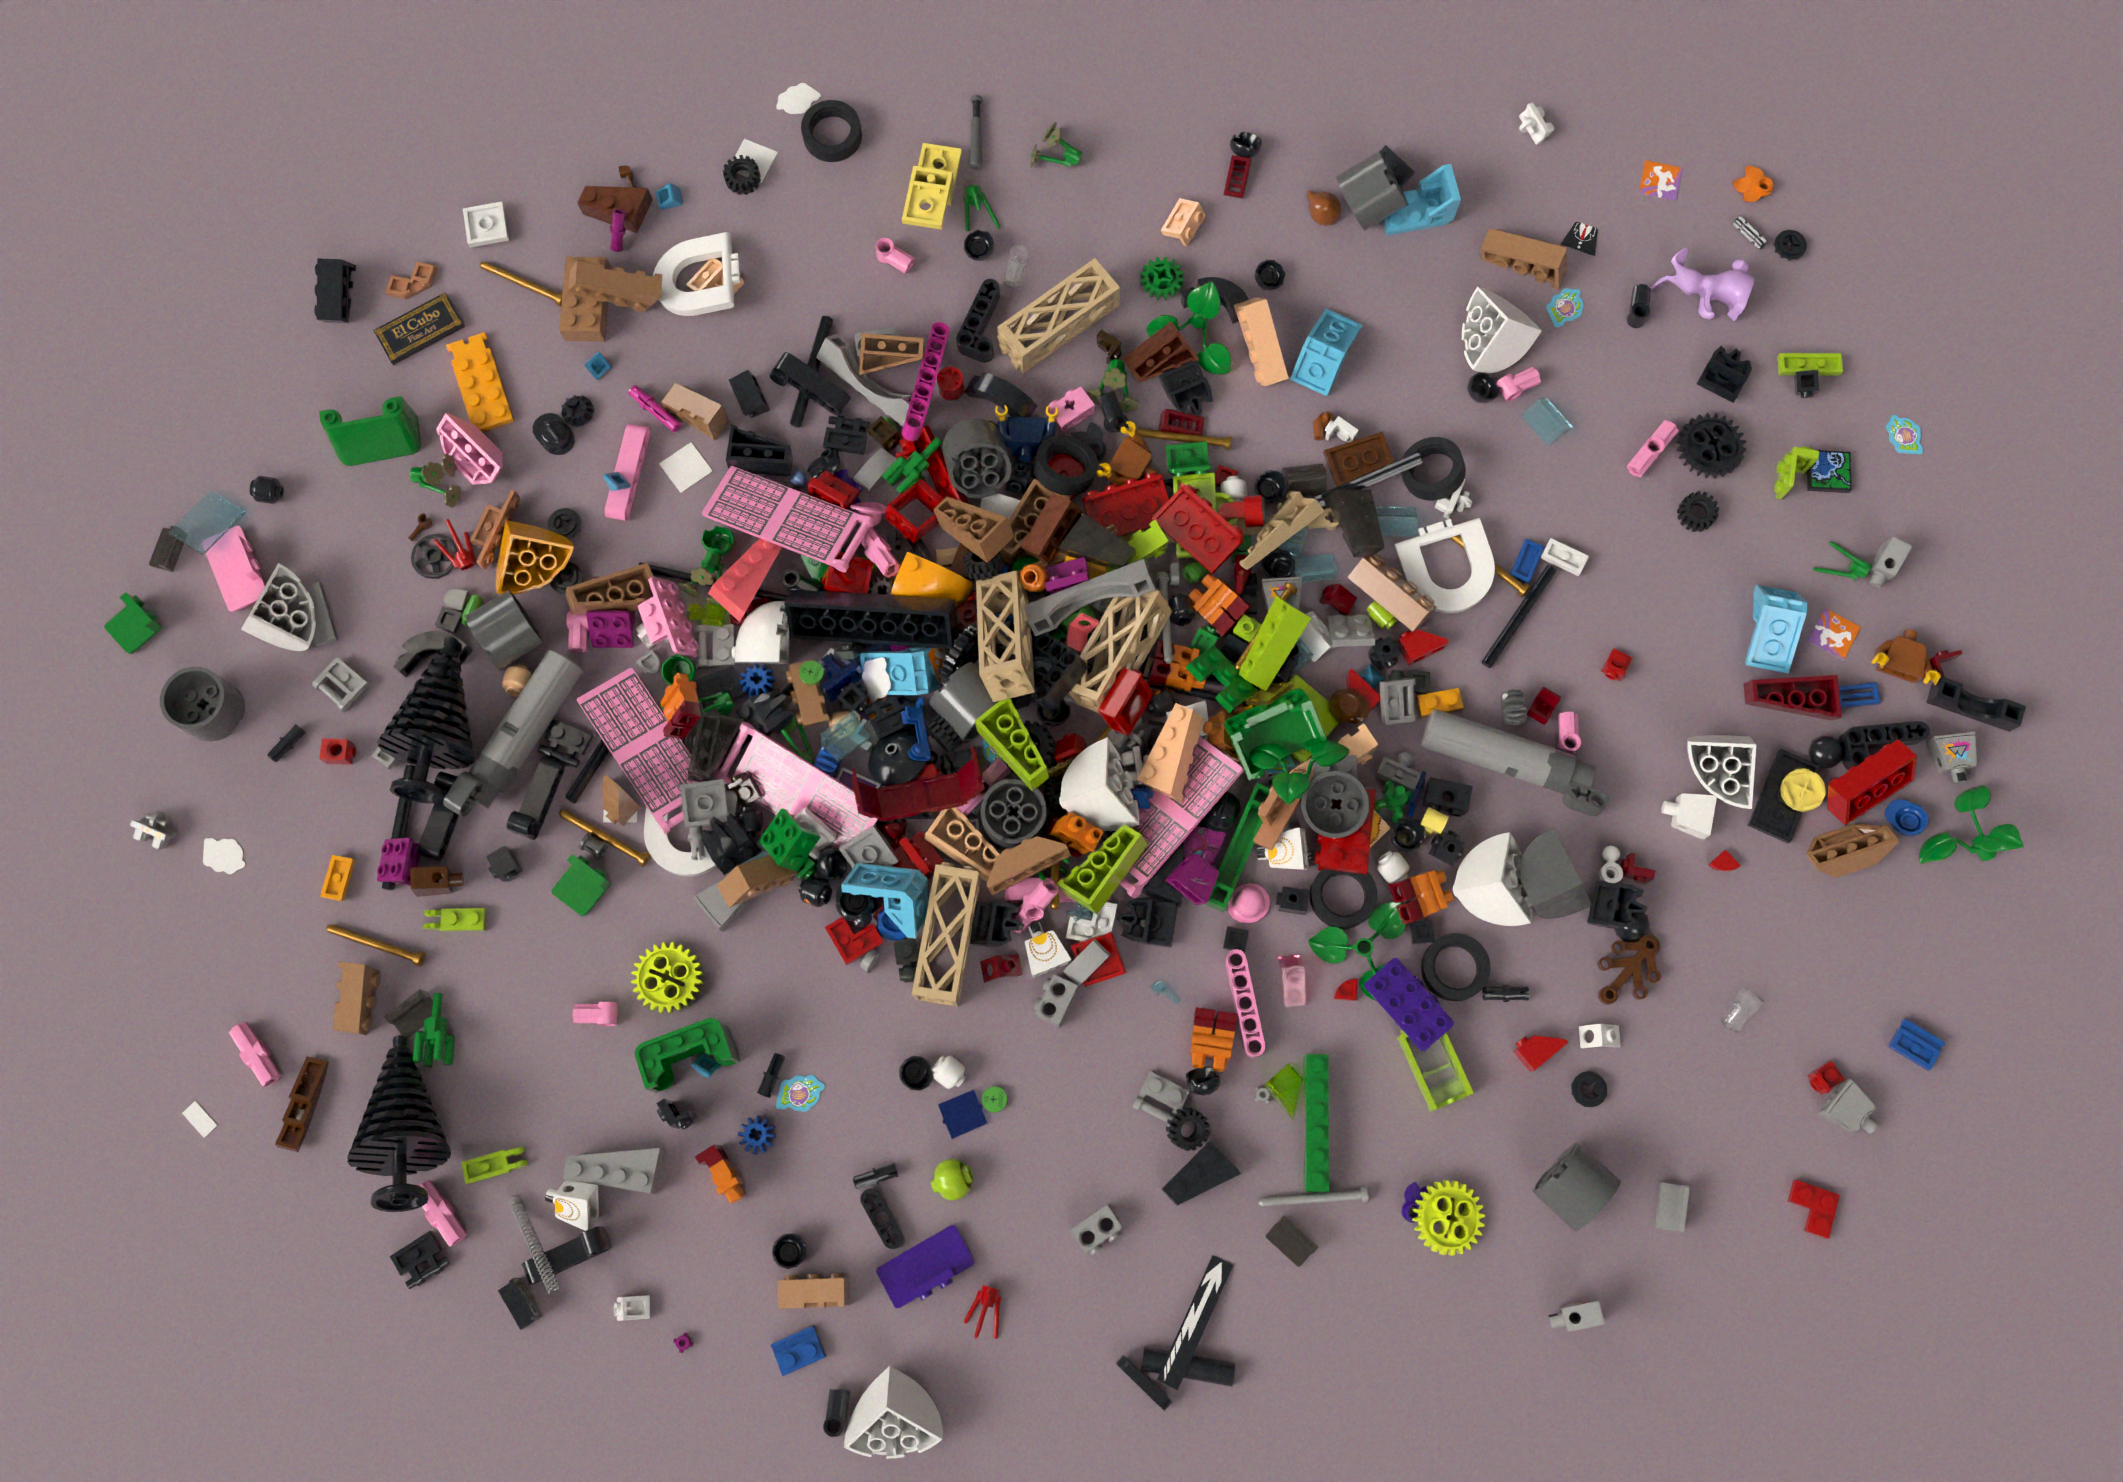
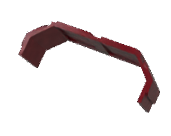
[851,746,984,821]

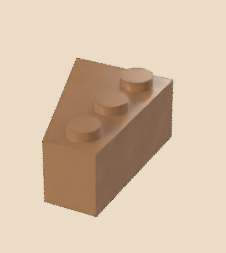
[786,659,829,729]
[717,855,799,908]
[333,961,381,1035]

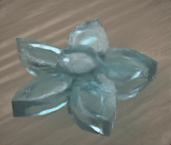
[1066,903,1091,922]

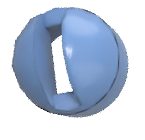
[789,469,807,488]

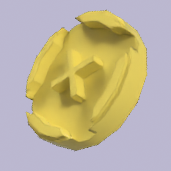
[1780,768,1826,812]

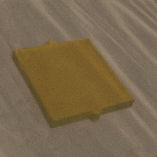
[1245,682,1295,706]

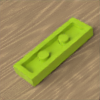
[1777,353,1843,376]

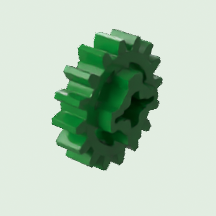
[1140,257,1184,301]

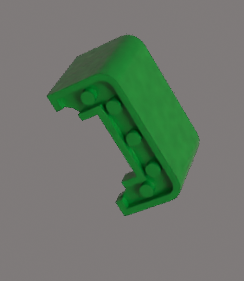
[635,1018,740,1093]

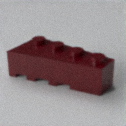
[1743,675,1842,721]

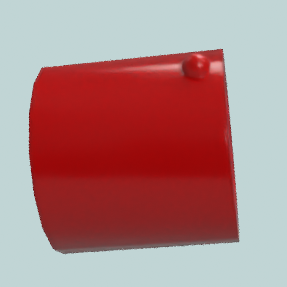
[937,366,965,401]

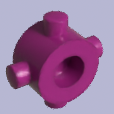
[673,1332,693,1353]

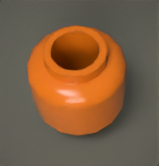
[1019,564,1050,592]

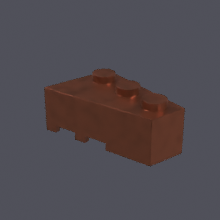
[577,186,653,233]
[1122,321,1199,383]
[1021,493,1090,564]

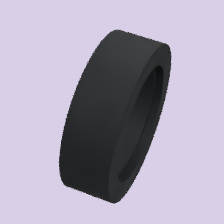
[801,100,862,162]
[1033,435,1098,496]
[1401,437,1466,501]
[1310,869,1377,929]
[1421,933,1490,1002]

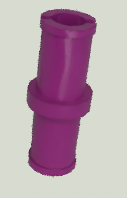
[609,209,626,252]

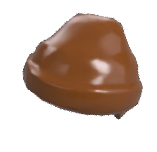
[1307,190,1341,226]

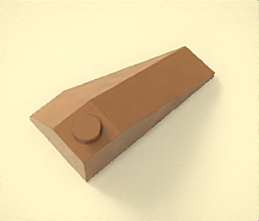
[602,775,640,826]

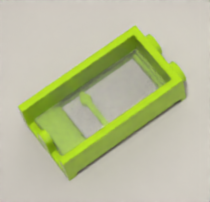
[1396,1030,1474,1112]

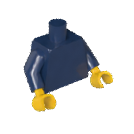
[995,405,1059,463]

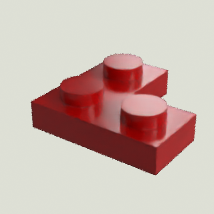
[825,917,884,965]
[1787,1180,1840,1239]

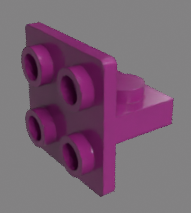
[1045,557,1091,595]
[586,610,636,648]
[377,838,419,886]

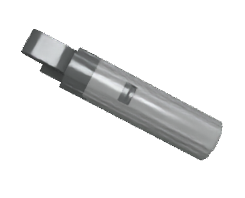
[443,650,583,817]
[1421,709,1609,816]

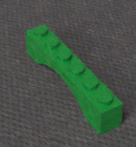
[1205,783,1270,913]
[1303,1054,1329,1193]

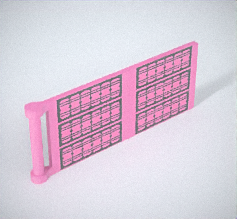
[702,466,875,572]
[577,668,708,834]
[715,722,878,848]
[1120,737,1244,898]

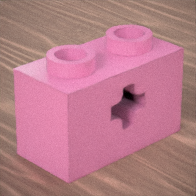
[1048,386,1095,435]

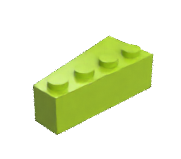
[1091,520,1169,573]
[1239,596,1311,691]
[975,698,1049,791]
[1057,824,1148,914]

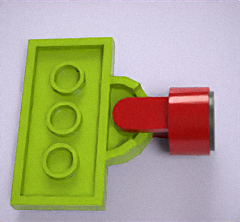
[1173,473,1266,558]

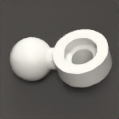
[1599,845,1623,884]

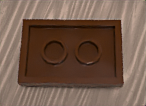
[1323,432,1394,487]

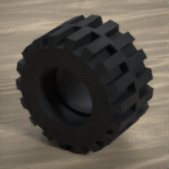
[1004,720,1056,777]

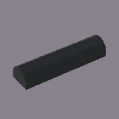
[1141,1347,1235,1387]

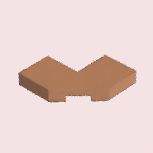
[385,261,438,300]

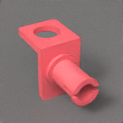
[1063,613,1099,654]

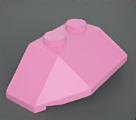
[436,413,503,485]

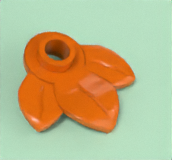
[1732,165,1774,202]

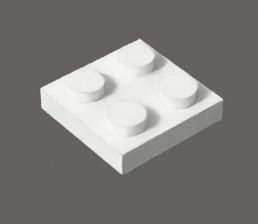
[463,201,509,248]

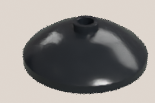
[868,730,928,786]

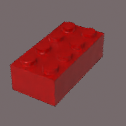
[1827,739,1917,826]

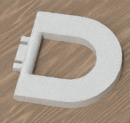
[653,232,741,316]
[1394,518,1495,613]
[644,791,739,876]

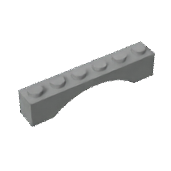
[816,334,912,428]
[1024,559,1155,636]

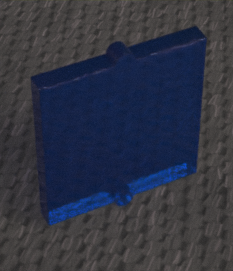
[1408,771,1426,817]
[938,1090,988,1139]

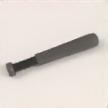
[970,95,983,170]

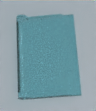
[168,491,246,555]

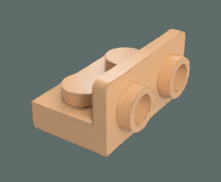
[1161,198,1205,246]

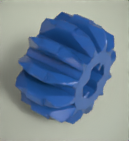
[739,663,776,697]
[814,743,843,778]
[738,1116,776,1155]

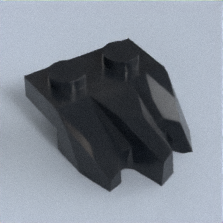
[1697,346,1752,403]
[1158,361,1213,414]
[735,689,795,739]
[702,813,761,875]
[1587,881,1648,929]
[1117,898,1178,948]
[970,901,1024,947]

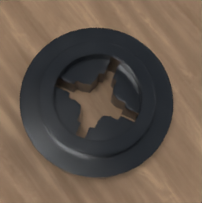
[1773,230,1807,261]
[561,395,594,426]
[547,508,582,539]
[549,562,583,594]
[1571,1071,1607,1107]

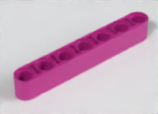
[902,322,950,441]

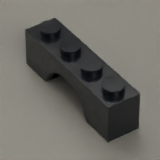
[1926,677,2026,732]

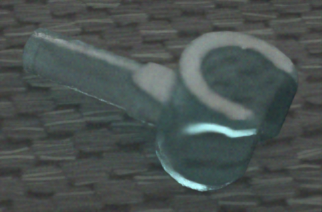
[1151,981,1180,1004]

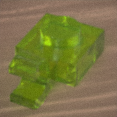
[688,603,727,627]

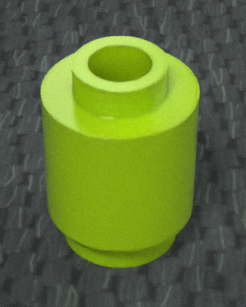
[1366,601,1397,629]

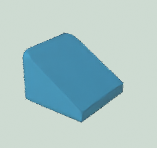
[655,183,683,210]

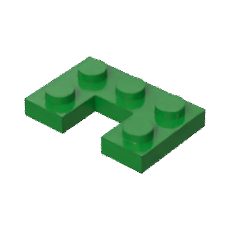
[1185,645,1258,713]

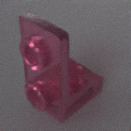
[1278,955,1306,1007]

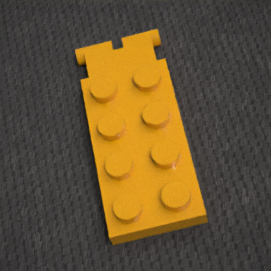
[446,332,514,432]

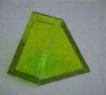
[1263,1063,1303,1120]

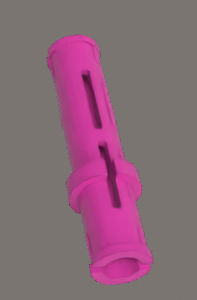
[628,385,682,433]

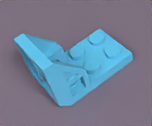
[1382,164,1461,236]
[1290,308,1362,396]
[1745,584,1807,674]
[860,647,941,695]
[841,863,929,938]

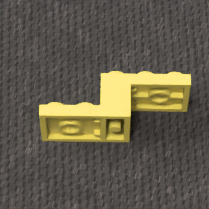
[902,143,962,230]

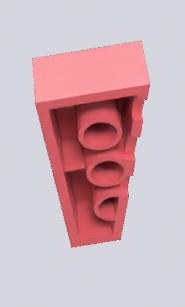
[708,538,782,622]

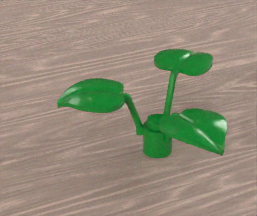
[1146,281,1231,375]
[1250,741,1350,805]
[1919,785,2024,865]
[1308,902,1405,1001]

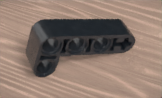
[956,279,1000,363]
[769,352,851,415]
[1839,721,1930,770]
[507,756,565,840]
[417,771,459,861]
[522,1226,612,1285]

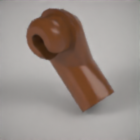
[1313,411,1334,441]

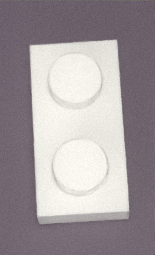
[1541,538,1589,576]

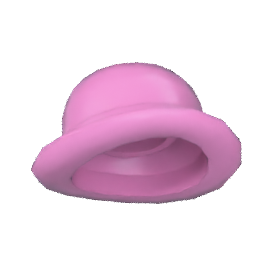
[849,502,887,527]
[1227,883,1270,923]

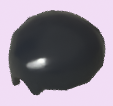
[1230,132,1262,158]
[964,230,994,261]
[1255,260,1286,291]
[1467,372,1501,403]
[1254,470,1287,503]
[1261,547,1295,579]
[1037,699,1071,727]
[1808,736,1843,769]
[1390,818,1426,852]
[816,848,847,880]
[1614,914,1650,942]
[899,1056,934,1091]
[1186,1067,1221,1096]
[772,1233,806,1269]

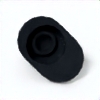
[532,413,575,455]
[1202,792,1241,832]

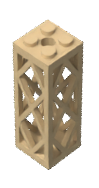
[997,258,1120,374]
[976,570,1035,702]
[1068,588,1172,714]
[912,862,981,1007]

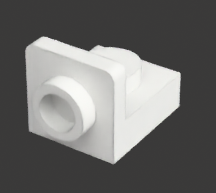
[1324,416,1359,442]
[614,1295,650,1321]

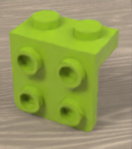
[1774,447,1819,499]

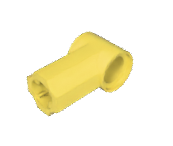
[1420,807,1449,837]

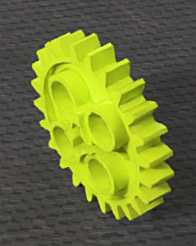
[631,942,703,1014]
[1412,1180,1485,1256]

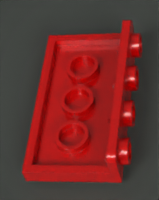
[1082,472,1169,541]
[1151,482,1244,575]
[1314,789,1376,875]

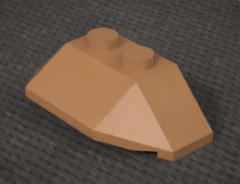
[1806,824,1899,878]
[986,836,1071,896]

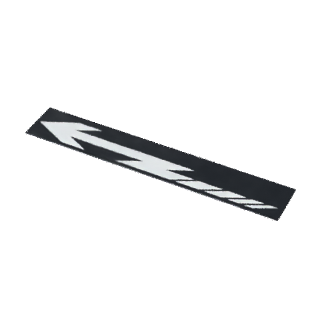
[1157,1255,1233,1391]

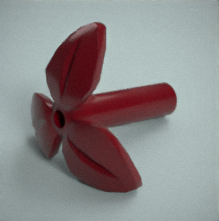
[876,819,907,850]

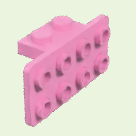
[202,526,266,612]
[638,576,699,658]

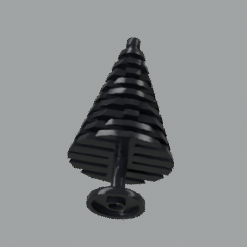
[377,636,474,804]
[347,1035,451,1212]

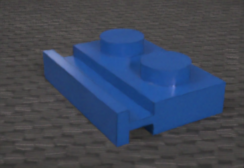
[1888,1019,1945,1071]
[771,1326,826,1376]

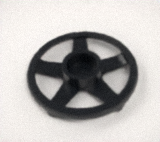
[411,534,458,579]

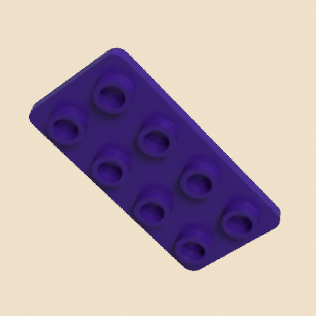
[1364,958,1454,1051]
[876,1225,974,1308]

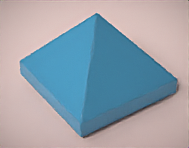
[584,351,612,380]
[603,472,631,491]
[1359,664,1385,689]
[691,1053,721,1078]

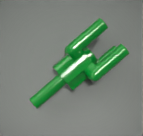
[882,437,942,494]
[1374,781,1413,824]
[413,993,455,1067]

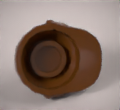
[1328,688,1370,724]

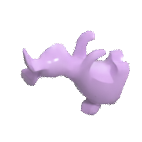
[1651,248,1755,321]

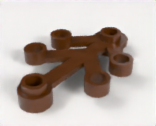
[1597,935,1661,1005]

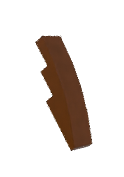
[275,1056,329,1152]

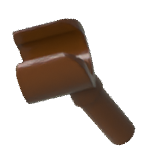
[619,165,636,188]
[408,513,432,541]

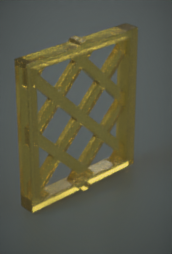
[1043,757,1075,787]

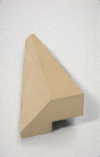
[1239,491,1325,570]

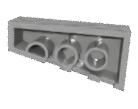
[562,1148,665,1194]

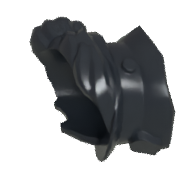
[835,885,877,927]

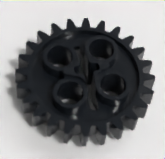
[1676,413,1746,479]
[939,623,979,684]

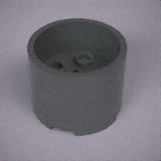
[1336,151,1408,230]
[942,418,1011,498]
[465,590,544,670]
[930,662,1012,742]
[160,667,245,741]
[1301,771,1370,838]
[981,779,1047,851]
[1532,1143,1621,1231]

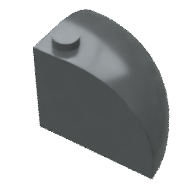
[1520,828,1591,919]

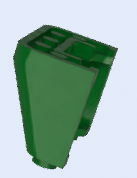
[319,396,421,466]
[1224,688,1327,780]

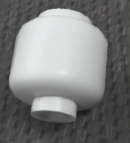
[1220,476,1248,502]
[1377,851,1410,883]
[932,1056,966,1089]

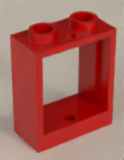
[884,479,944,543]
[1097,667,1154,737]

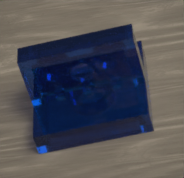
[821,654,862,703]

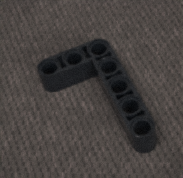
[1009,619,1087,711]

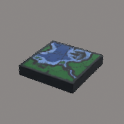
[1807,450,1852,493]

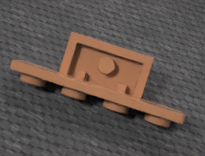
[470,489,520,570]
[1253,769,1313,850]

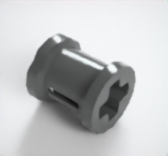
[579,832,608,860]

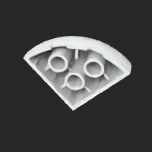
[1462,286,1542,373]
[241,563,316,651]
[732,601,789,664]
[1687,735,1756,809]
[1059,738,1139,831]
[1453,832,1532,926]
[844,1366,943,1459]

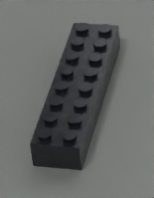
[784,589,959,649]

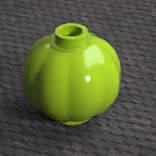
[931,1159,974,1201]

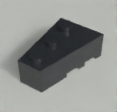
[1161,1141,1242,1206]

